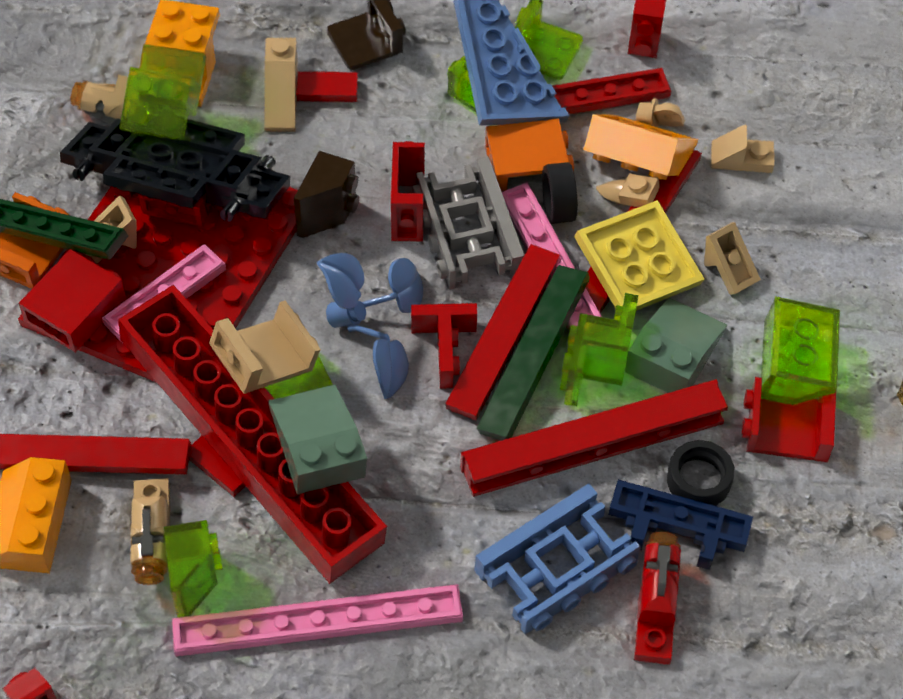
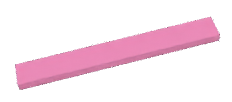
[172,584,463,657]

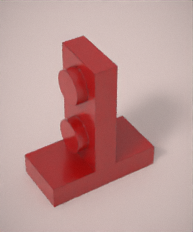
[411,303,478,389]

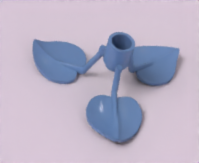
[317,253,423,399]

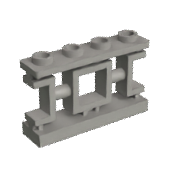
[412,157,524,289]

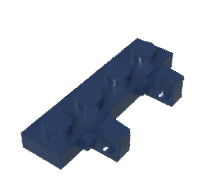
[608,479,753,570]

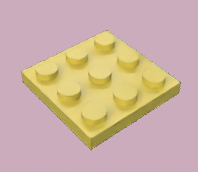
[574,200,705,317]

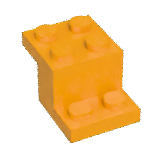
[145,0,220,107]

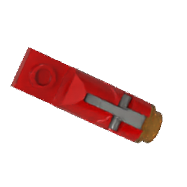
[634,532,681,665]

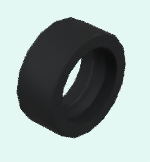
[542,162,578,224]
[667,440,735,506]

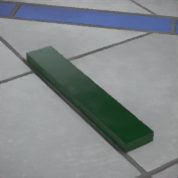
[0,199,128,260]
[477,265,590,441]

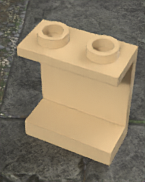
[209,300,321,394]

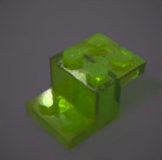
[119,44,206,141]
[560,293,639,407]

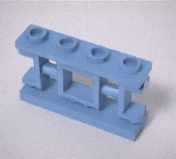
[474,483,641,634]

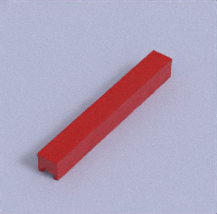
[460,379,728,497]

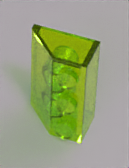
[761,296,840,405]

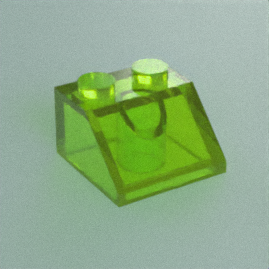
[164,520,223,618]

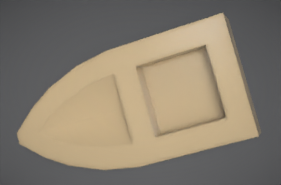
[596,173,660,207]

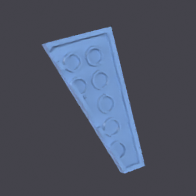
[453,0,570,126]

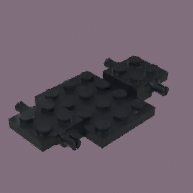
[60,111,290,222]

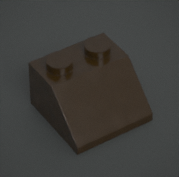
[294,151,359,238]

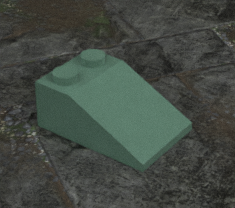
[625,298,727,393]
[268,385,367,494]

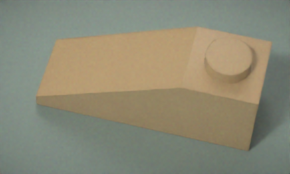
[264,38,298,132]

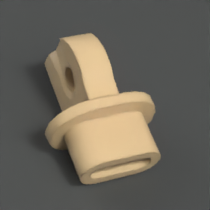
[636,98,685,127]

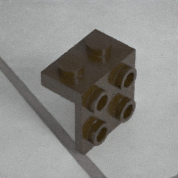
[327,0,406,70]

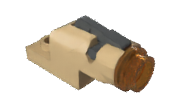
[70,74,184,125]
[131,478,171,585]

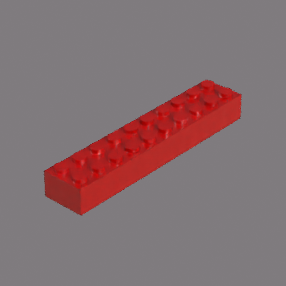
[118,284,387,584]

